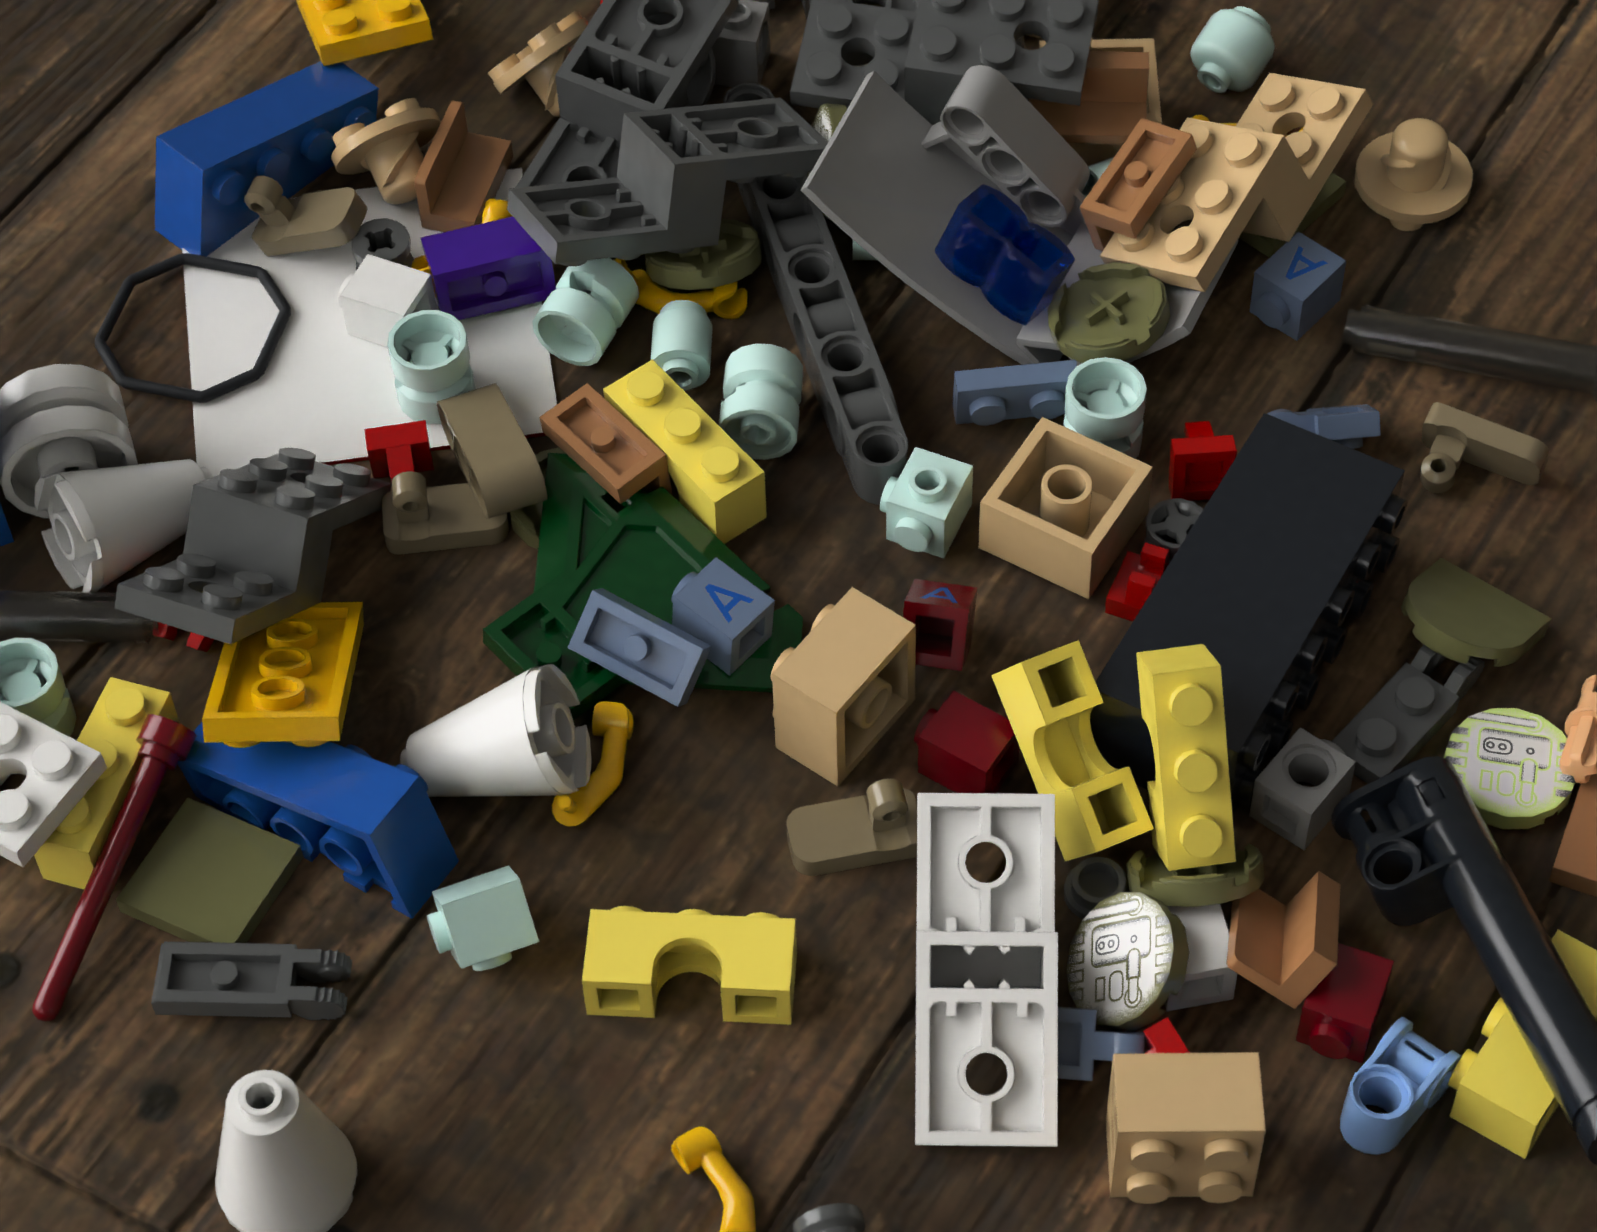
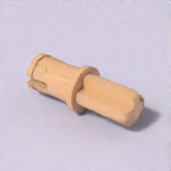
[1559,675,1597,783]

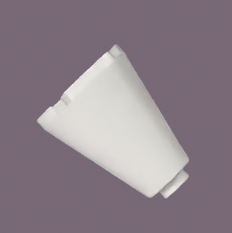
[34,459,213,596]
[400,664,592,797]
[215,1070,357,1232]

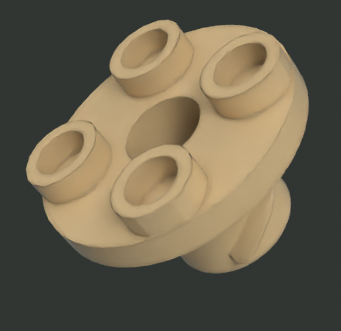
[488,10,588,117]
[331,98,441,205]
[1354,118,1473,231]

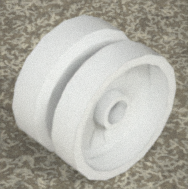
[0,364,138,518]

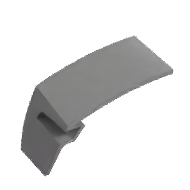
[801,65,1239,366]

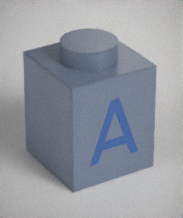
[1249,232,1346,341]
[671,557,775,676]

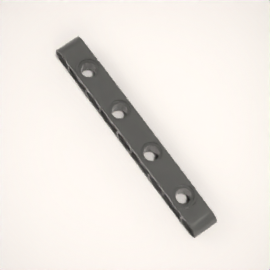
[723,83,908,505]

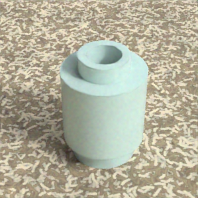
[651,300,713,391]

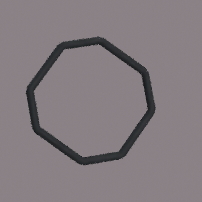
[95,253,291,403]

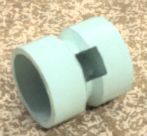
[532,258,639,366]
[387,310,475,424]
[719,343,803,460]
[1063,357,1147,459]
[0,637,76,737]

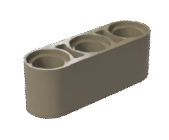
[437,383,547,519]

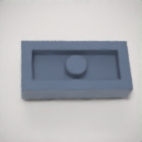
[953,360,1077,426]
[568,588,712,707]

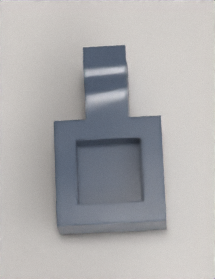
[1268,404,1381,449]
[1058,1007,1145,1081]

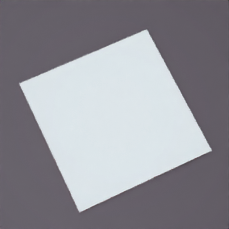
[182,168,557,477]

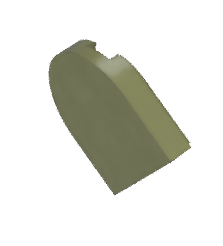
[1401,558,1552,667]

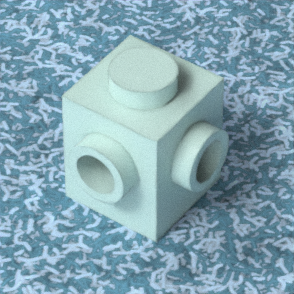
[880,447,973,558]
[427,865,539,971]

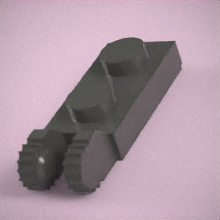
[1331,645,1485,784]
[151,941,352,1020]

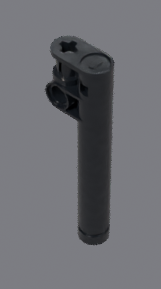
[1331,756,1597,1165]

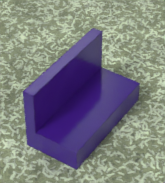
[421,217,556,320]

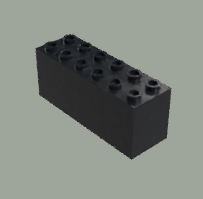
[1090,413,1408,816]

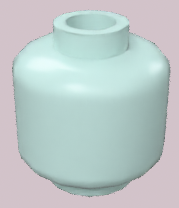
[1190,6,1275,93]

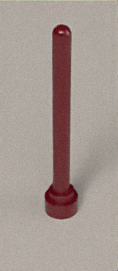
[32,714,197,1022]

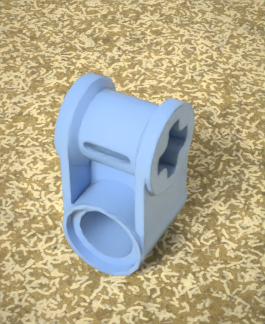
[1340,1017,1462,1155]

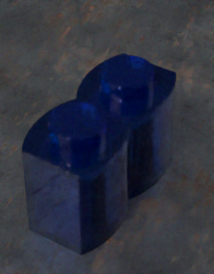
[934,184,1075,326]

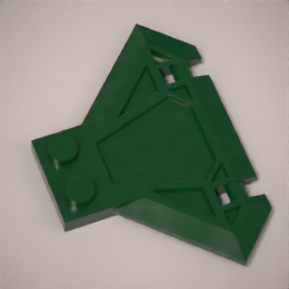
[483,453,803,720]

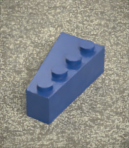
[155,61,379,257]
[177,722,459,919]

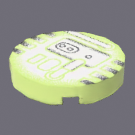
[1444,708,1575,829]

